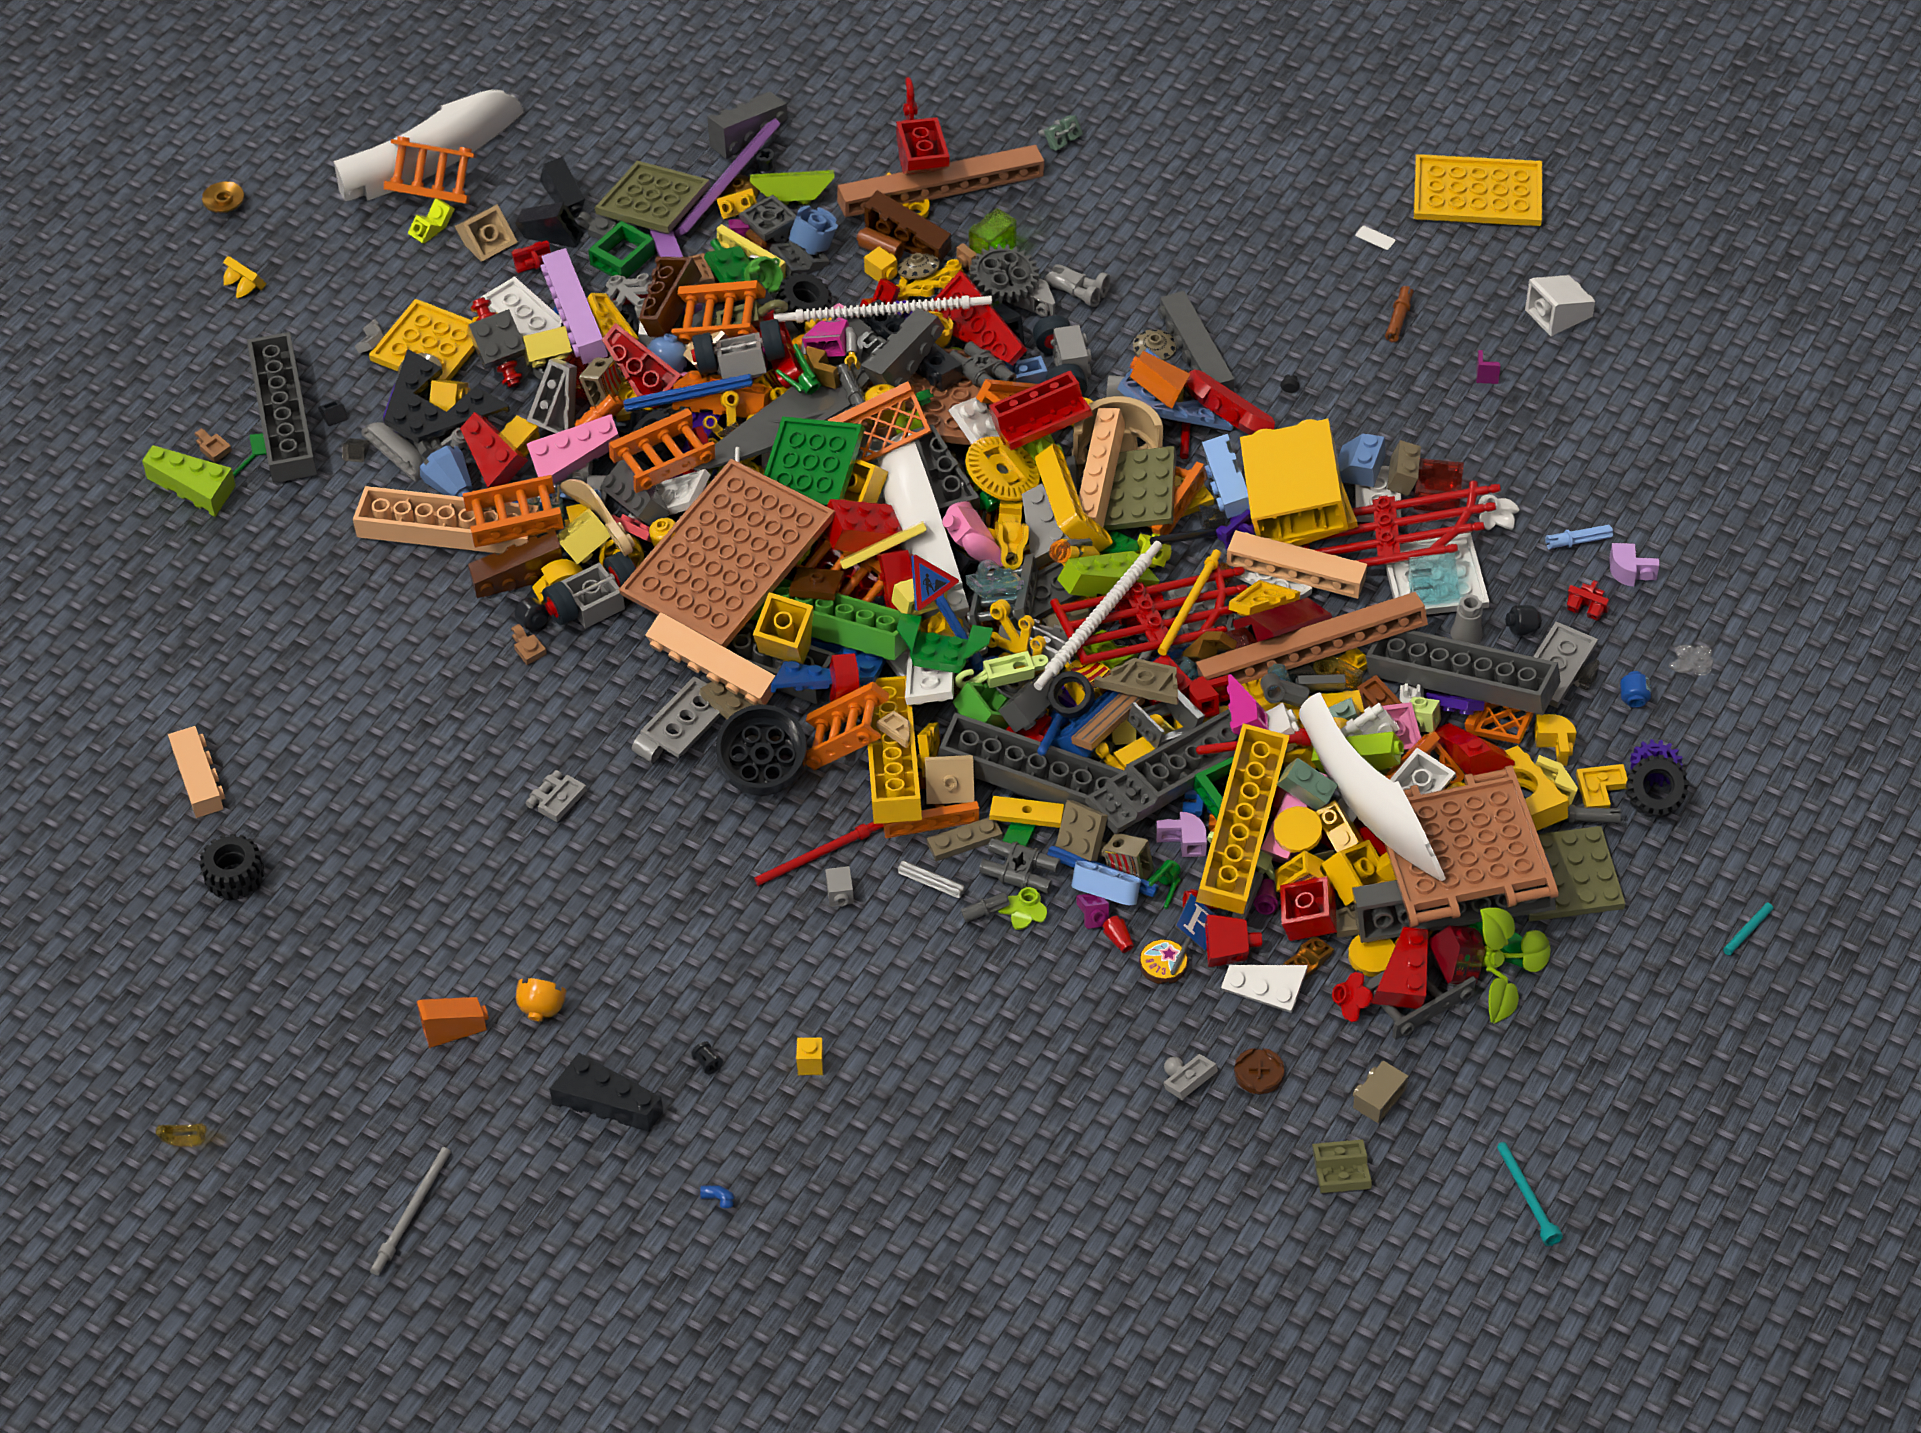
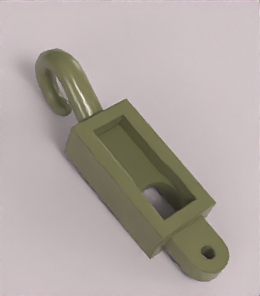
[711,300,788,328]

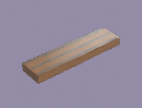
[1072,693,1145,751]

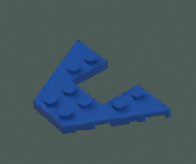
[771,637,887,693]

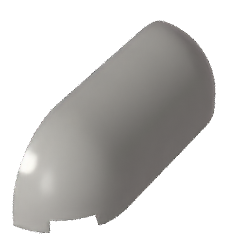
[361,422,425,482]

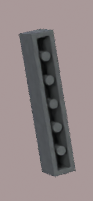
[1157,291,1234,392]

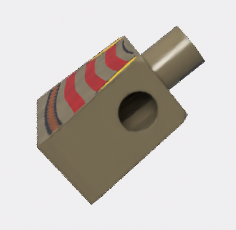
[579,356,623,406]
[1098,833,1154,880]

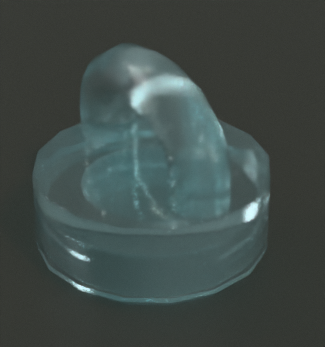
[1175,656,1197,678]

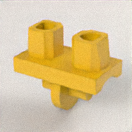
[716,188,757,219]

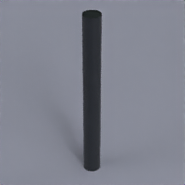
[1150,527,1219,545]

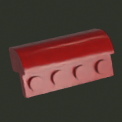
[989,371,1092,450]

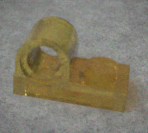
[1312,655,1363,691]

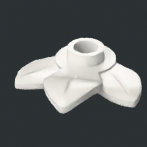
[1478,494,1519,531]

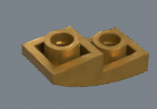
[1283,936,1334,980]

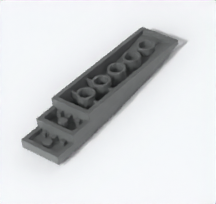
[1085,709,1239,834]

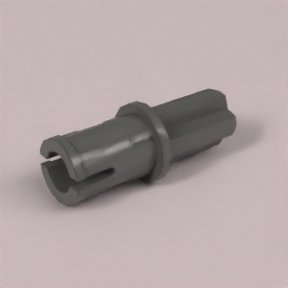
[961,892,1010,923]

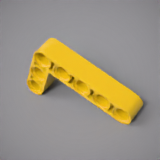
[1035,443,1113,553]

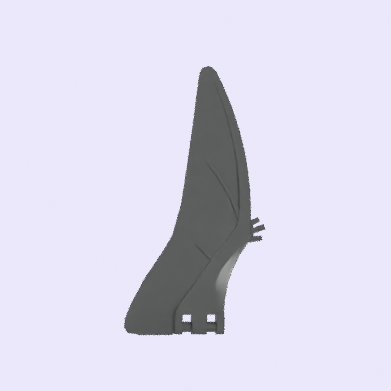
[693,316,888,471]

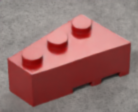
[460,412,528,488]
[875,549,920,616]
[1371,927,1428,1009]

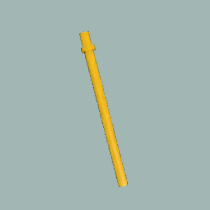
[1158,549,1221,655]

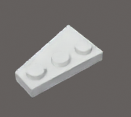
[1221,965,1308,1013]

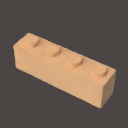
[168,726,225,818]

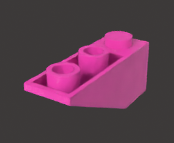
[1227,674,1269,736]

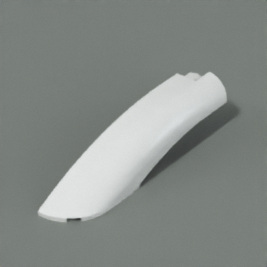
[334,90,524,202]
[877,432,969,620]
[1299,692,1446,881]

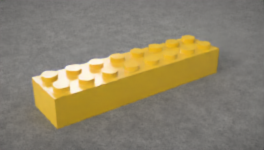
[868,676,922,824]
[1196,723,1289,914]

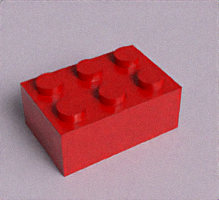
[825,499,902,553]

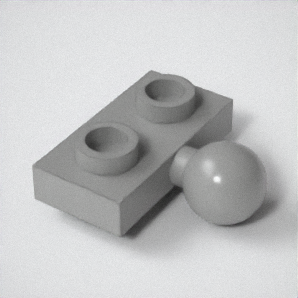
[1163,1054,1218,1100]

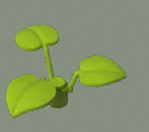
[1480,908,1550,1023]

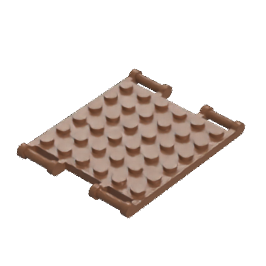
[1384,765,1558,927]

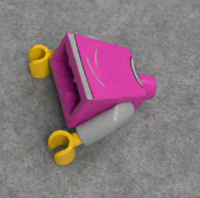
[801,318,861,370]

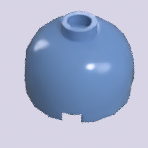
[647,334,688,372]

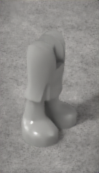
[1044,264,1111,307]

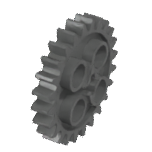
[969,244,1039,303]

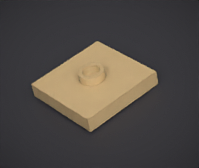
[925,755,974,804]

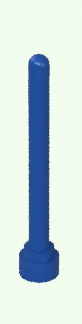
[1037,706,1070,756]

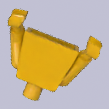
[1095,714,1164,770]

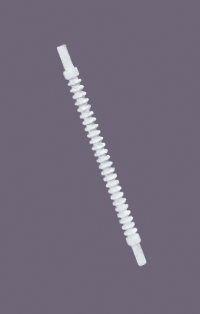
[774,295,992,323]
[1034,541,1162,690]

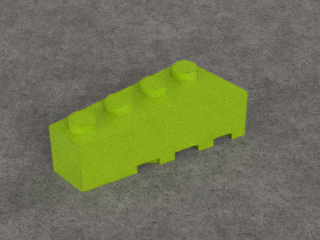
[142,445,236,517]
[1057,551,1160,597]

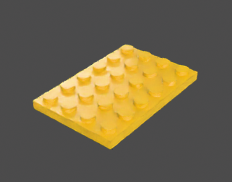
[1414,154,1542,226]

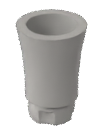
[1450,594,1483,644]

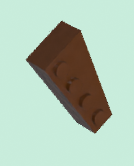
[639,256,702,337]

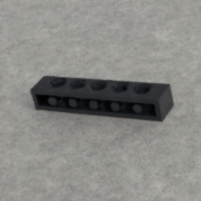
[859,299,962,392]

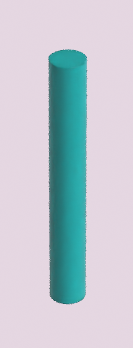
[1723,902,1774,956]

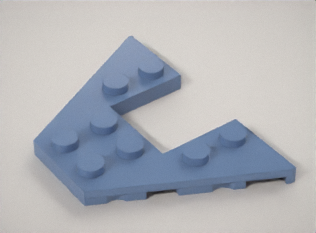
[1117,348,1234,431]

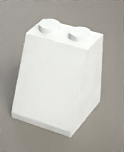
[1525,275,1595,336]

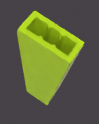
[1311,731,1404,777]

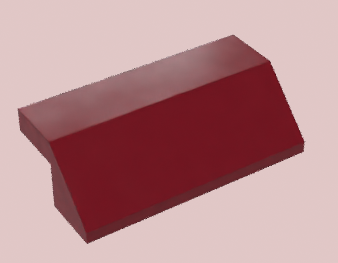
[1232,597,1333,642]

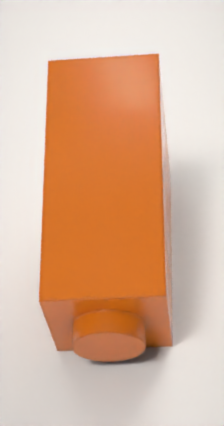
[1129,351,1190,409]
[417,997,489,1048]

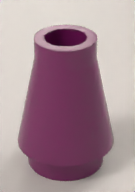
[1254,879,1278,915]

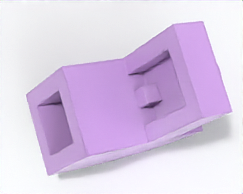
[1609,543,1659,586]
[1156,812,1207,857]

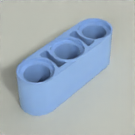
[1071,861,1141,905]

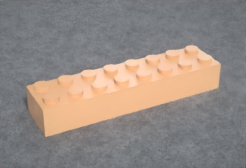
[353,486,539,554]

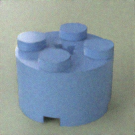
[789,206,838,255]

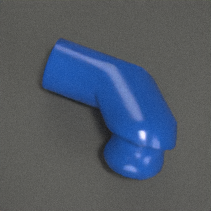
[700,1186,735,1208]

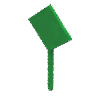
[233,433,267,477]

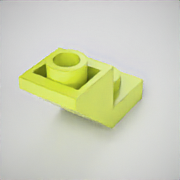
[408,198,455,244]

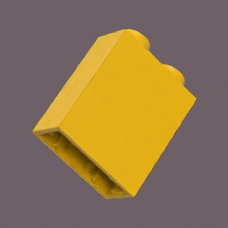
[1240,419,1349,542]

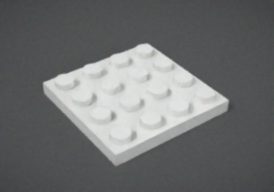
[1385,533,1489,615]

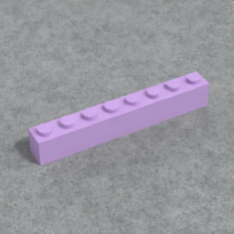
[540,248,608,364]

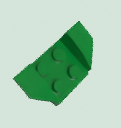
[897,613,993,673]

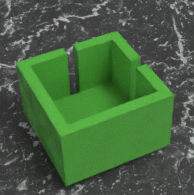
[952,682,1010,730]

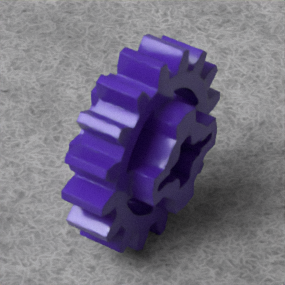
[1630,739,1683,787]

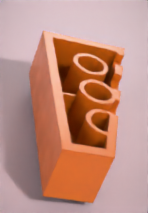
[672,371,772,418]

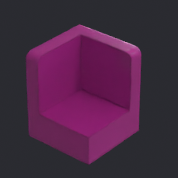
[1476,350,1500,384]

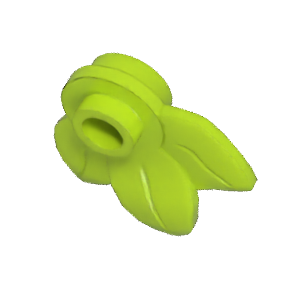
[998,887,1047,930]

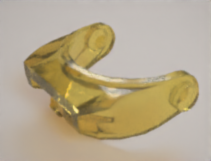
[156,1123,207,1147]

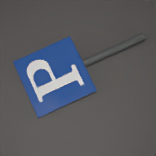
[1170,894,1215,975]

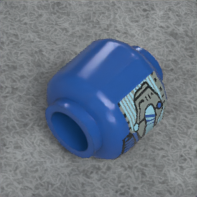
[1620,671,1652,708]

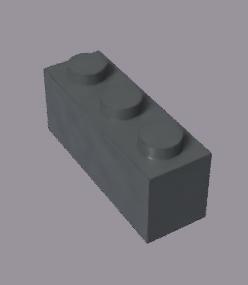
[998,670,1063,733]

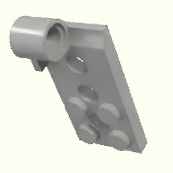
[632,676,721,763]

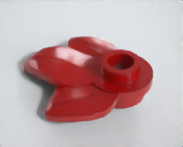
[1332,972,1373,1022]

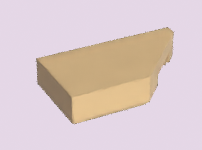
[876,711,910,748]

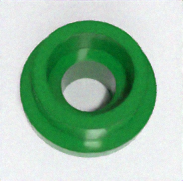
[912,389,934,406]

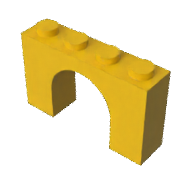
[1505,745,1570,831]

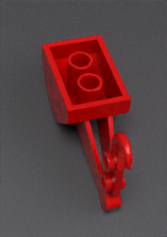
[896,77,950,174]

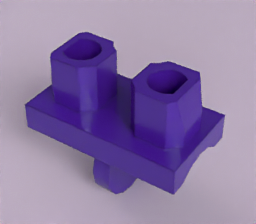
[1216,509,1255,550]

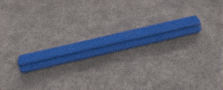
[624,374,753,412]

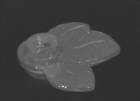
[1669,644,1713,675]

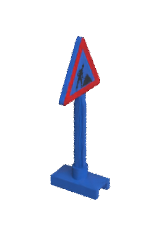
[911,555,998,679]

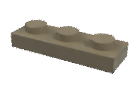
[927,817,1002,861]

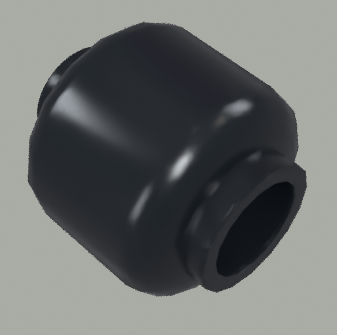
[514,597,549,631]
[1505,605,1542,635]

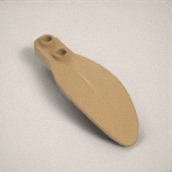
[560,479,635,556]

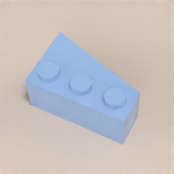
[1202,434,1250,519]

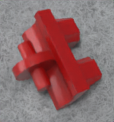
[511,240,551,273]
[1567,580,1610,621]

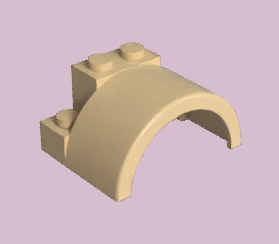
[1071,396,1163,476]

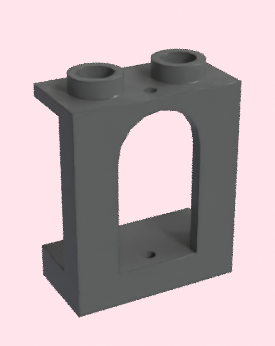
[1127,690,1205,749]

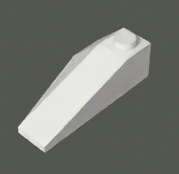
[1358,748,1456,821]

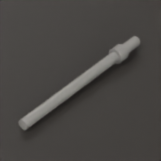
[370,1147,451,1276]

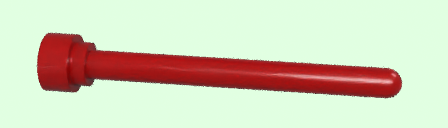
[1196,728,1311,755]

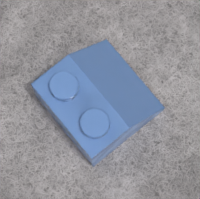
[1338,433,1386,487]

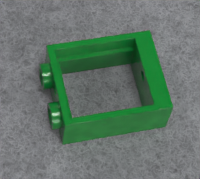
[588,221,655,279]
[1193,756,1234,820]

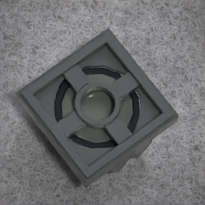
[739,195,796,243]

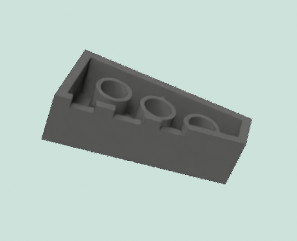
[707,92,788,159]
[861,308,945,387]
[911,424,980,518]
[600,456,670,526]

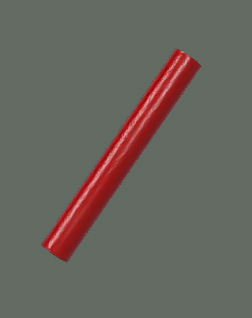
[1180,422,1191,459]

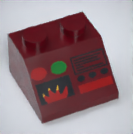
[1428,925,1486,984]

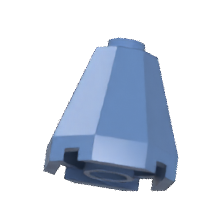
[420,445,472,497]

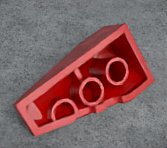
[602,323,683,410]
[1429,723,1515,776]

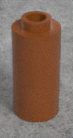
[857,227,905,262]

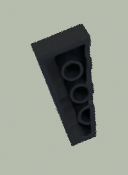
[549,1053,664,1131]

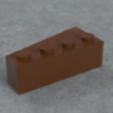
[864,190,951,263]
[468,527,562,598]

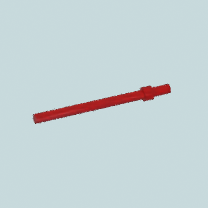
[754,821,883,886]

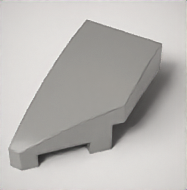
[354,319,384,353]

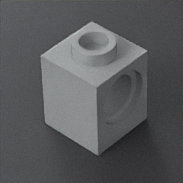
[825,866,854,907]

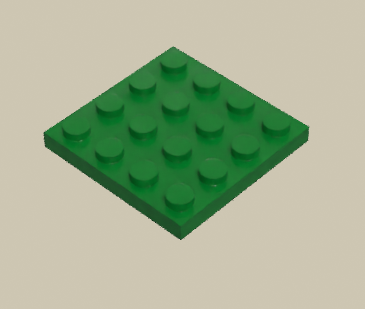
[764,416,865,507]

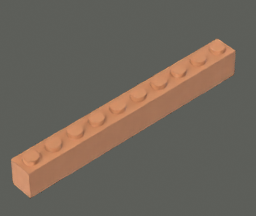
[837,145,1044,217]
[1196,592,1428,685]

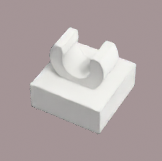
[1399,684,1424,703]

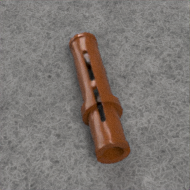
[1385,286,1414,342]

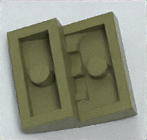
[1312,1139,1372,1193]

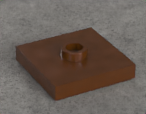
[789,567,844,601]

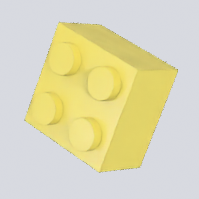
[522,326,572,368]
[557,508,611,564]

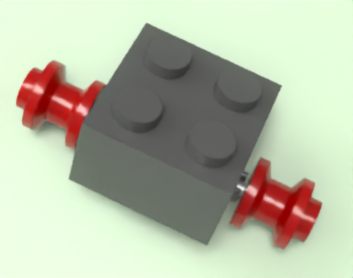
[468,297,526,388]

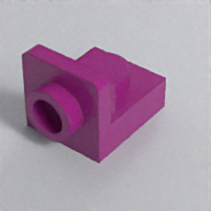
[728,219,751,241]
[1076,894,1109,929]

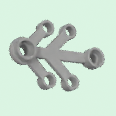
[606,273,652,317]

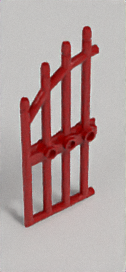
[1301,481,1501,567]
[1050,565,1247,666]

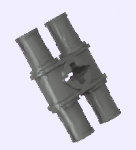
[949,341,1017,387]
[979,838,1061,894]

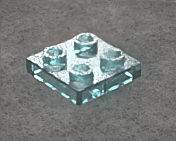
[1408,553,1460,603]
[966,560,1024,598]

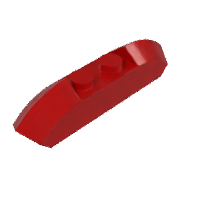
[1185,369,1275,435]

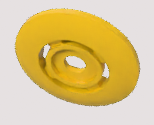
[965,436,1040,501]

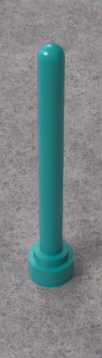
[1497,1142,1563,1246]

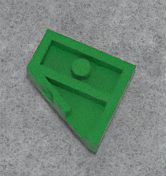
[1100,531,1139,555]

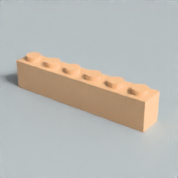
[1079,408,1126,527]
[1226,530,1367,599]
[646,612,775,705]

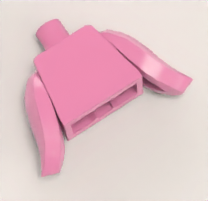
[942,501,1003,567]

